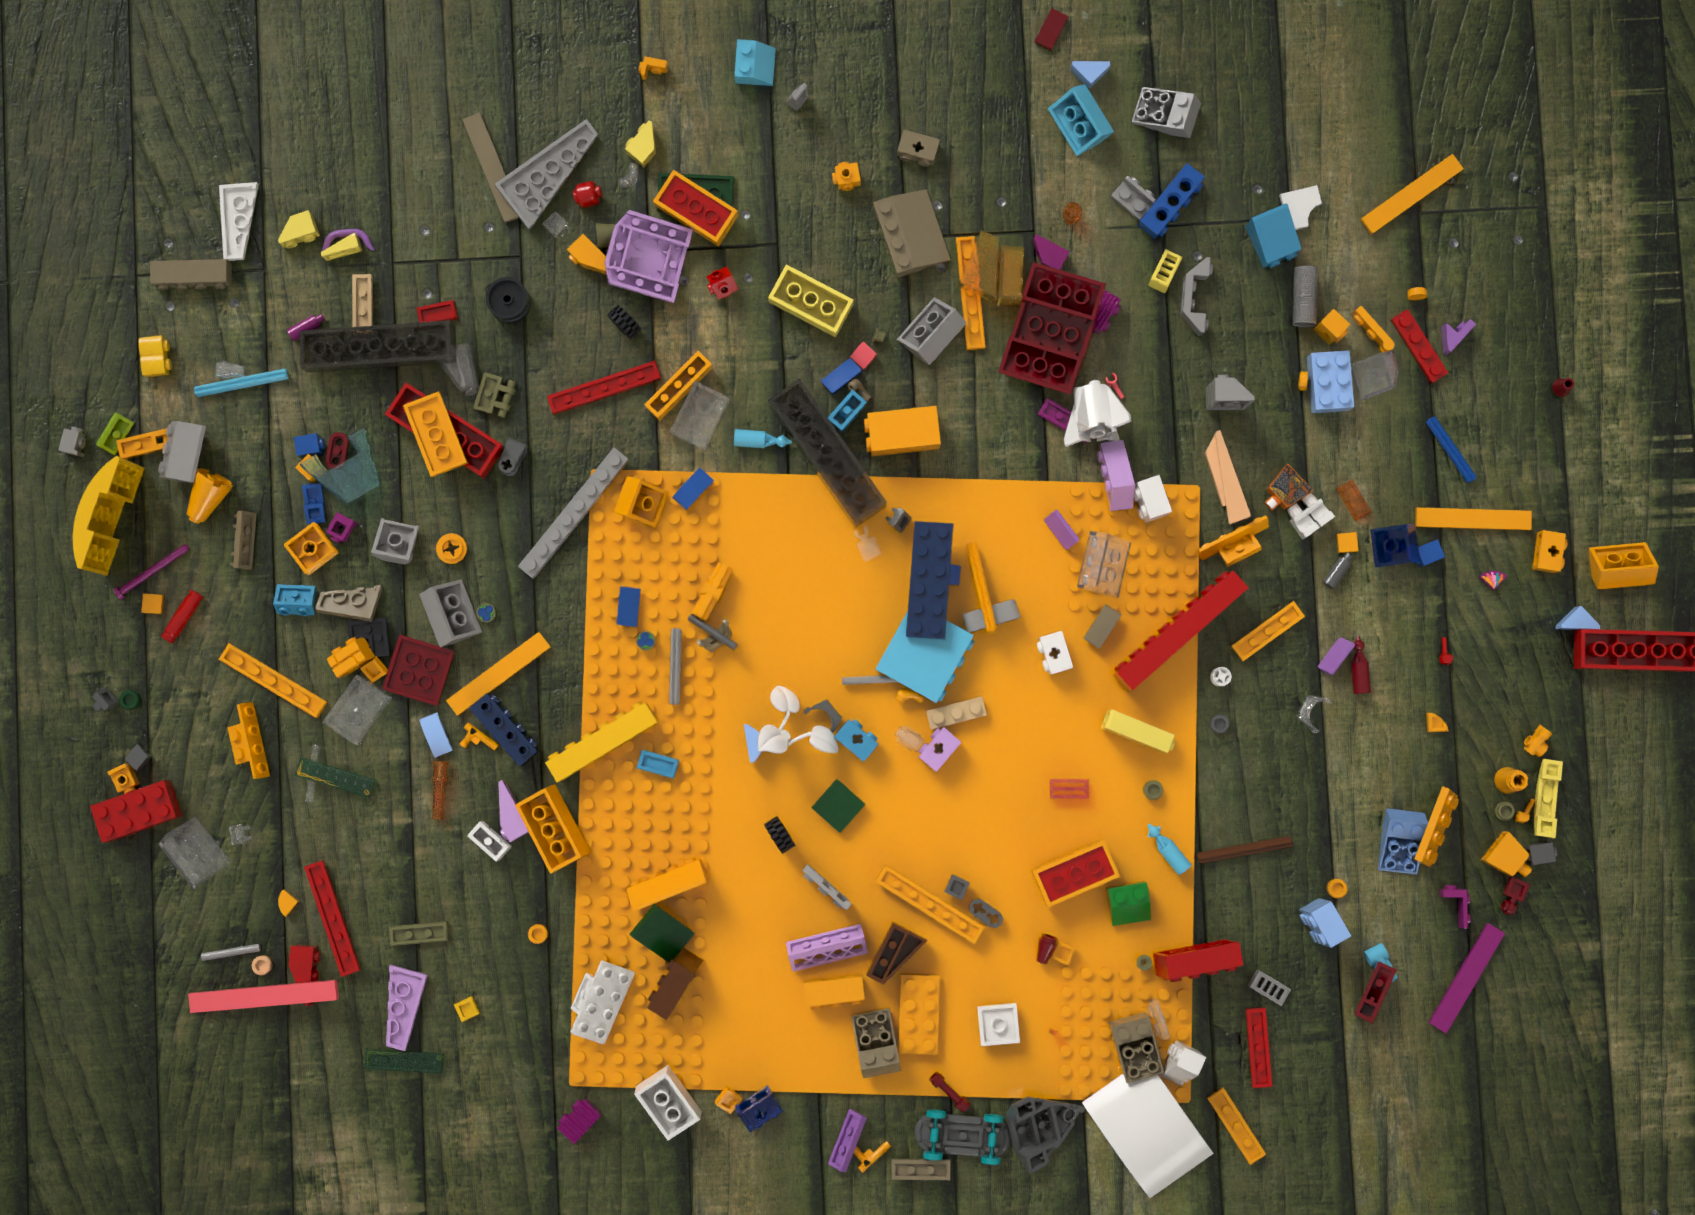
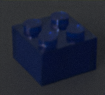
[1370,524,1420,567]

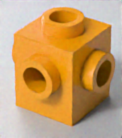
[832,162,861,191]

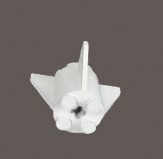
[1064,380,1132,447]

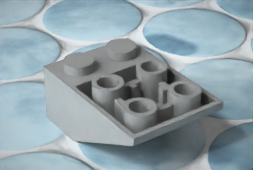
[1132,87,1201,138]

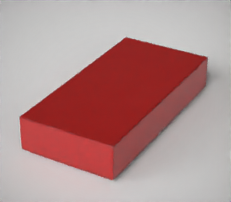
[416,300,458,327]

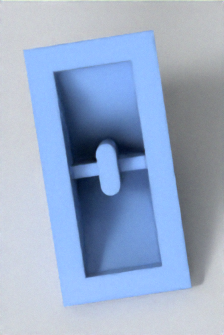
[1071,61,1110,89]
[1556,606,1600,630]
[744,724,762,763]

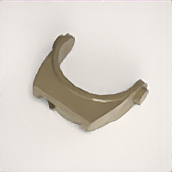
[697,619,732,652]

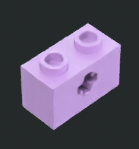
[918,727,961,772]

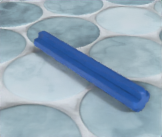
[1426,416,1477,483]

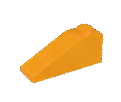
[567,234,607,275]

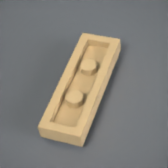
[352,274,373,332]
[926,697,987,730]

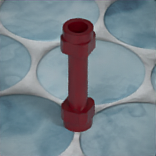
[929,1072,970,1112]

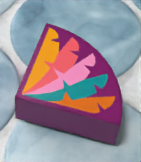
[1479,571,1507,590]

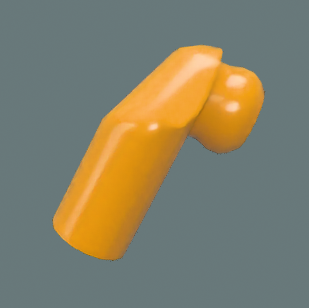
[896,687,925,703]

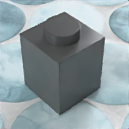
[1524,842,1557,865]

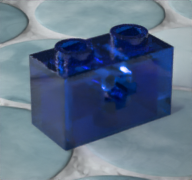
[735,1085,783,1132]

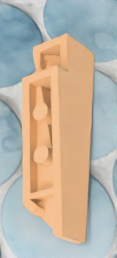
[1205,430,1251,524]

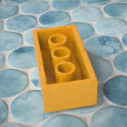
[515,784,591,874]

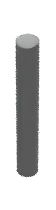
[688,614,738,650]

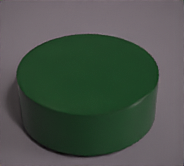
[119,690,141,710]

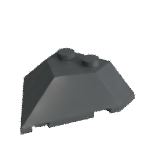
[1005,1097,1086,1174]

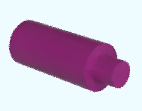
[287,314,325,341]

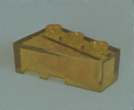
[958,230,999,302]
[993,245,1024,307]

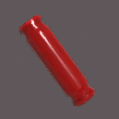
[161,590,203,643]

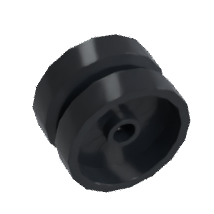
[486,277,531,324]

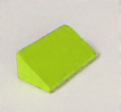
[96,412,134,455]

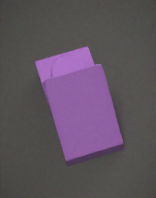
[1441,319,1476,355]

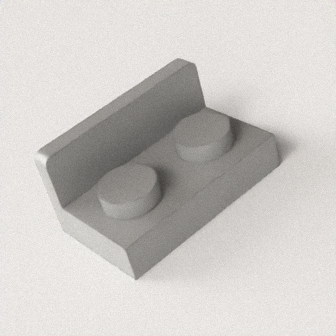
[1111,176,1156,221]

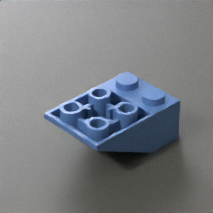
[1378,808,1428,875]

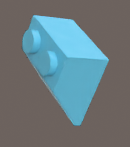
[734,39,776,86]

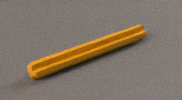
[967,542,997,633]

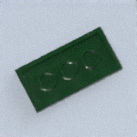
[657,173,734,212]

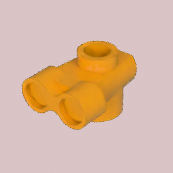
[1524,725,1552,757]

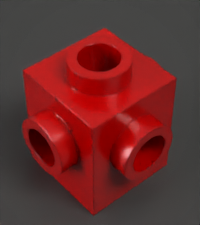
[706,266,739,300]

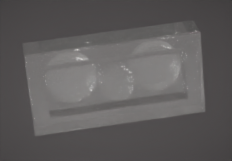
[1147,998,1171,1040]

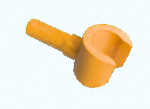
[1515,799,1535,823]

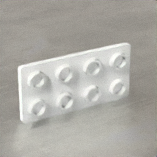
[570,960,635,1044]

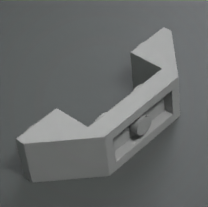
[1180,257,1213,336]

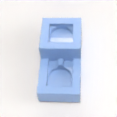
[419,712,453,758]

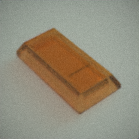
[1336,479,1372,521]

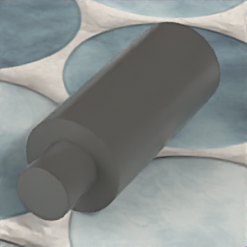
[1322,553,1353,590]

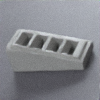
[786,83,808,111]
[1247,969,1291,1006]

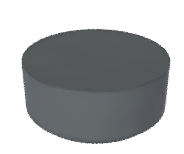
[1209,714,1229,733]

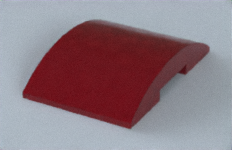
[998,262,1106,395]

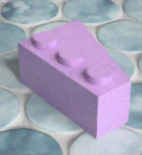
[1097,440,1135,511]

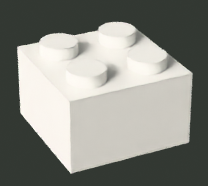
[1134,475,1172,523]

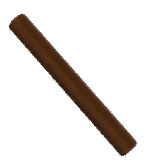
[1197,836,1293,864]

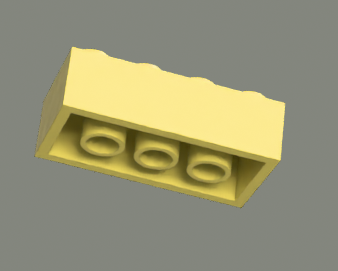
[768,265,854,337]

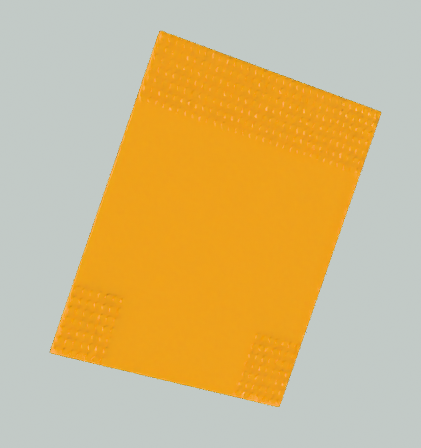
[569,469,1200,1103]

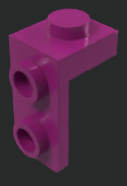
[1439,885,1470,929]

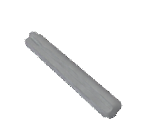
[669,628,682,705]

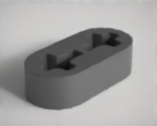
[969,899,1003,928]

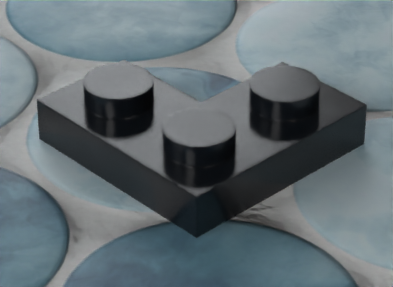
[347,617,391,657]

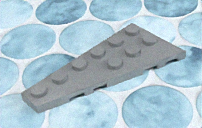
[495,119,598,230]

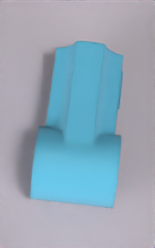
[1364,943,1398,982]

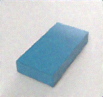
[637,750,679,779]

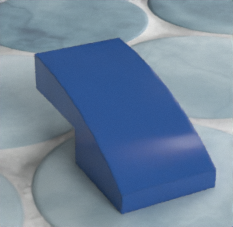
[672,468,714,510]
[302,482,326,524]

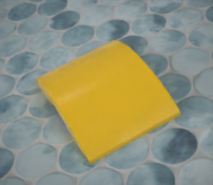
[73,456,144,576]

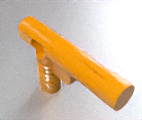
[460,722,499,751]
[853,1140,891,1173]

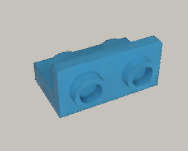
[273,584,316,616]

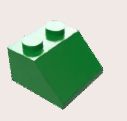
[1106,881,1151,926]

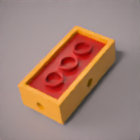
[653,170,739,247]
[1031,840,1120,907]

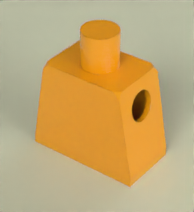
[1481,831,1532,877]

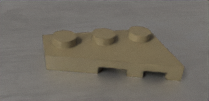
[315,585,383,622]

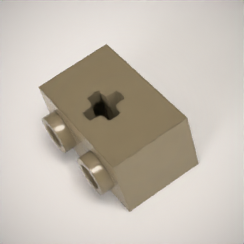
[897,129,940,167]

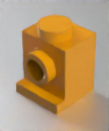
[108,763,140,794]

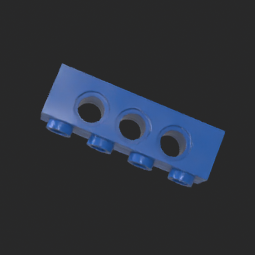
[1137,163,1205,239]

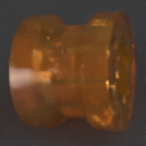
[1062,202,1082,224]

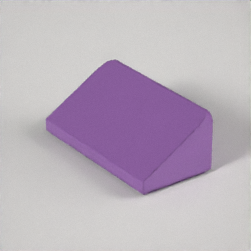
[1044,510,1079,550]
[1318,638,1355,676]

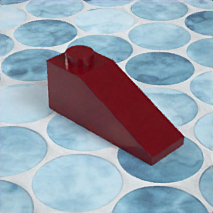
[1354,961,1397,1024]

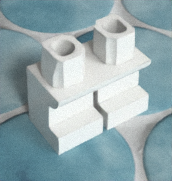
[1287,493,1335,540]

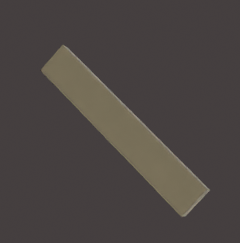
[462,112,519,224]

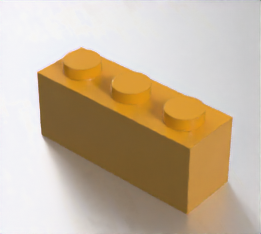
[804,975,865,1010]

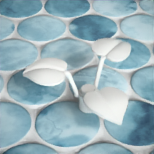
[758,686,839,754]

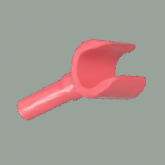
[1106,373,1124,399]

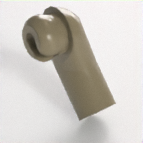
[848,379,872,402]

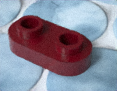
[325,432,349,471]

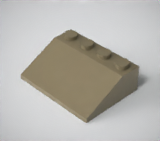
[873,189,951,278]

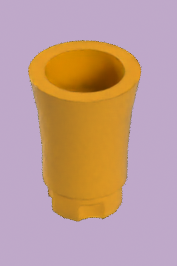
[1494,767,1528,794]

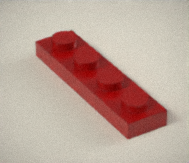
[1390,309,1448,384]
[1245,1007,1272,1088]

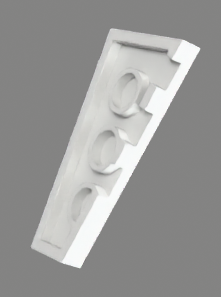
[219,182,259,261]

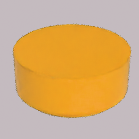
[1407,287,1427,300]
[1298,371,1308,391]
[1327,879,1347,898]
[528,924,548,944]

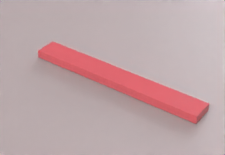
[188,980,339,1013]

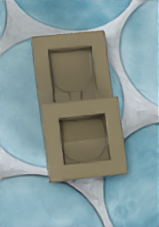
[1083,604,1121,649]

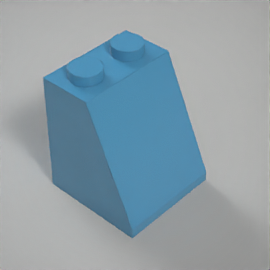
[1245,203,1301,268]

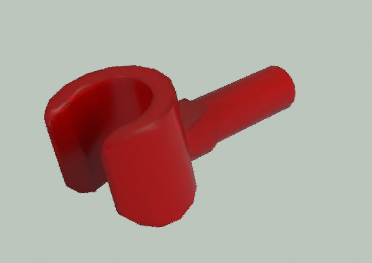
[1439,637,1453,665]

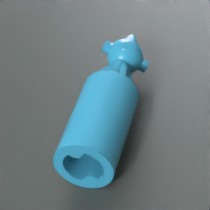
[734,429,792,448]
[1147,823,1192,875]

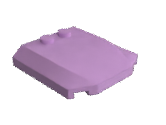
[604,210,693,303]

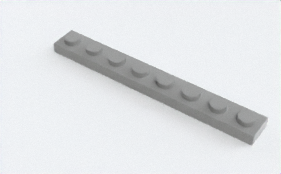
[518,448,630,579]

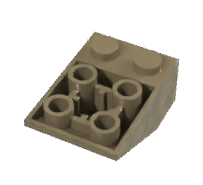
[851,1008,901,1078]
[1108,1012,1164,1083]

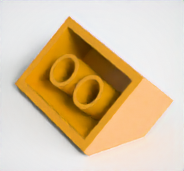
[1588,542,1659,589]

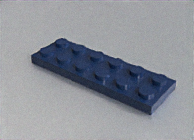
[906,521,954,640]

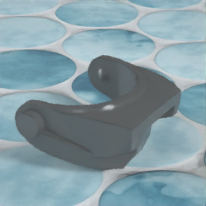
[804,700,842,733]

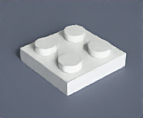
[977,1003,1020,1046]

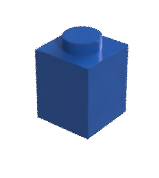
[294,433,325,458]
[1412,539,1445,567]

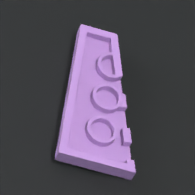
[386,965,428,1051]

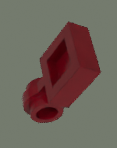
[1500,877,1530,915]

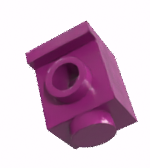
[326,512,358,544]

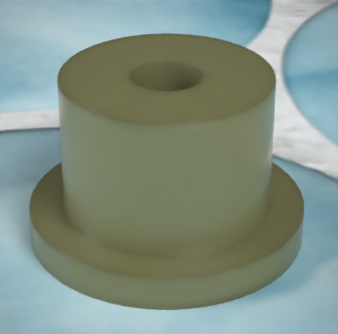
[872,327,885,343]
[1136,955,1152,971]

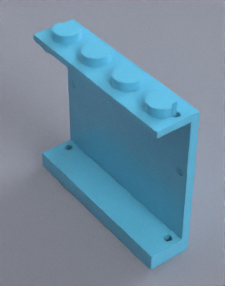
[875,611,975,703]

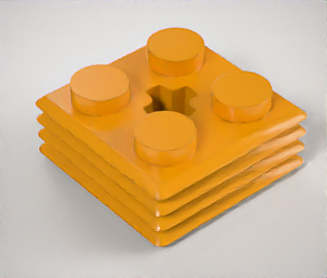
[284,522,339,575]

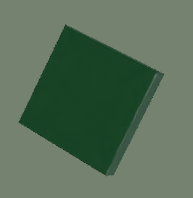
[811,779,865,833]

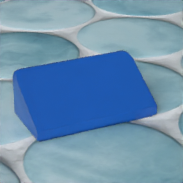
[821,358,862,396]
[617,586,641,627]

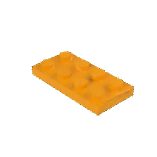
[403,391,468,477]
[1415,786,1459,868]
[899,974,940,1055]

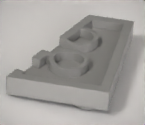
[802,864,852,910]

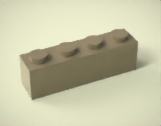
[150,259,232,290]

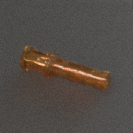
[431,761,449,820]

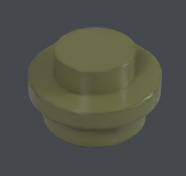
[1495,802,1515,821]

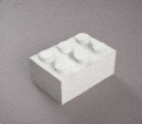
[634,1065,702,1140]

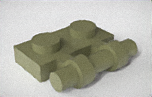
[473,372,516,418]

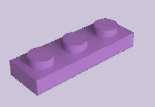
[828,1109,867,1173]

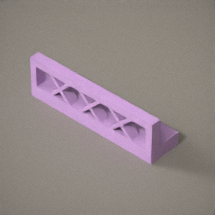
[786,924,868,972]

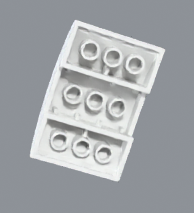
[1082,1074,1214,1198]

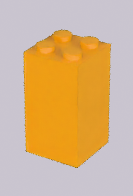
[864,406,941,457]

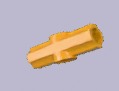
[692,562,733,621]

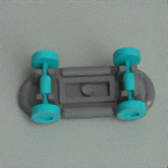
[914,1109,1011,1165]

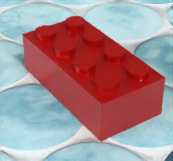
[90,780,182,843]
[1153,939,1243,982]

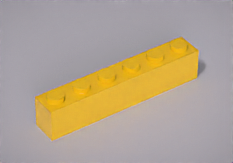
[545,701,659,783]

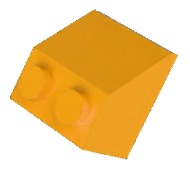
[614,476,668,527]

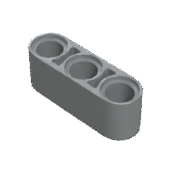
[962,599,1021,633]

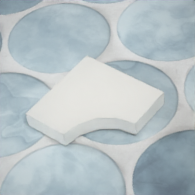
[1279,185,1322,230]

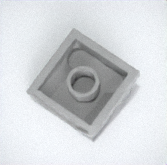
[371,518,419,564]

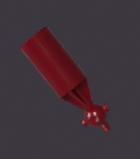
[1351,636,1371,694]

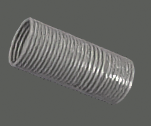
[1292,266,1318,327]

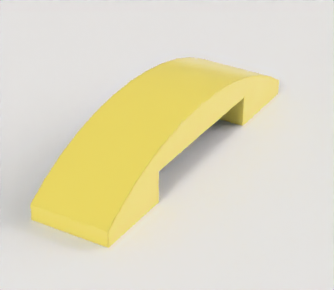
[1534,759,1563,838]

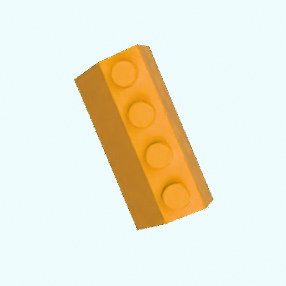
[627,857,709,912]

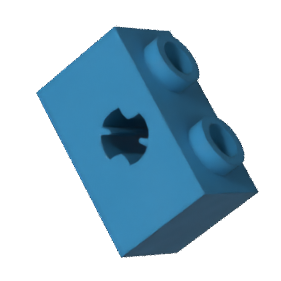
[827,389,867,434]
[834,719,878,762]

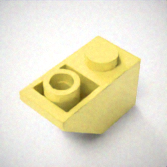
[625,120,656,168]
[278,210,320,248]

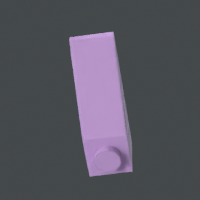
[499,780,529,842]

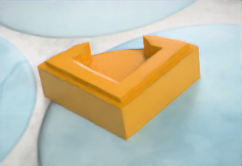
[1426,713,1448,732]
[278,889,299,917]

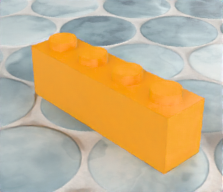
[644,351,713,421]

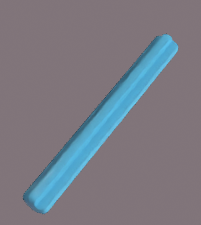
[194,369,289,397]

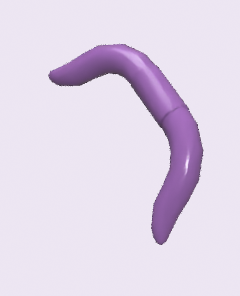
[321,229,374,252]

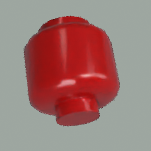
[573,181,603,208]

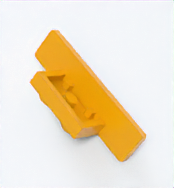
[1198,515,1269,567]
[227,702,270,779]

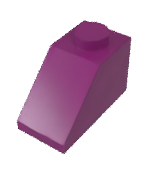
[1033,234,1070,270]

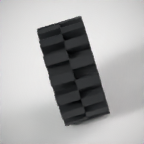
[607,304,642,340]
[764,816,796,854]

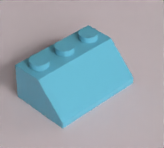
[1048,84,1114,156]

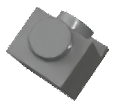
[58,427,86,457]

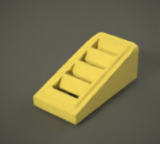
[321,233,362,261]
[1148,249,1183,293]

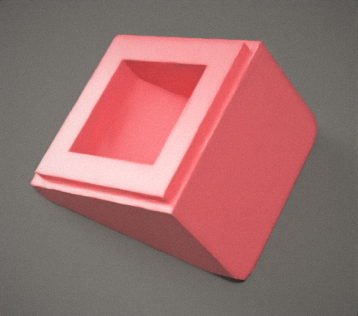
[850,342,877,370]

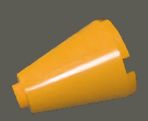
[187,468,233,524]

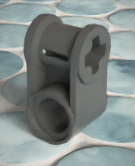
[498,438,528,477]

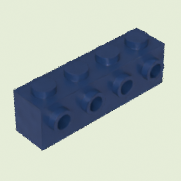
[469,693,539,767]

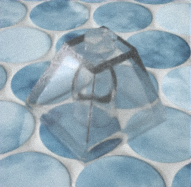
[1351,351,1399,401]

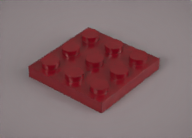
[382,634,456,706]

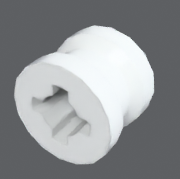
[1210,667,1232,687]

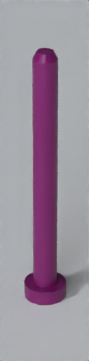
[113,544,189,600]

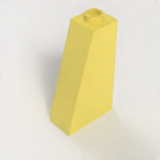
[1101,709,1176,753]

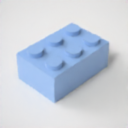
[1307,350,1354,413]
[1299,898,1351,948]

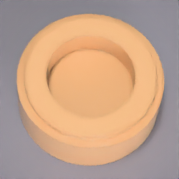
[252,955,273,975]

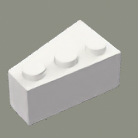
[1160,1040,1206,1086]

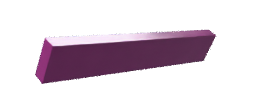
[1428,923,1505,1034]

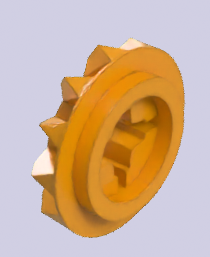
[436,533,467,564]

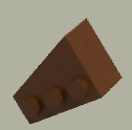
[866,921,928,985]
[647,948,704,1020]

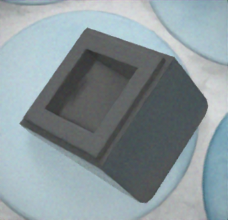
[125,744,152,771]

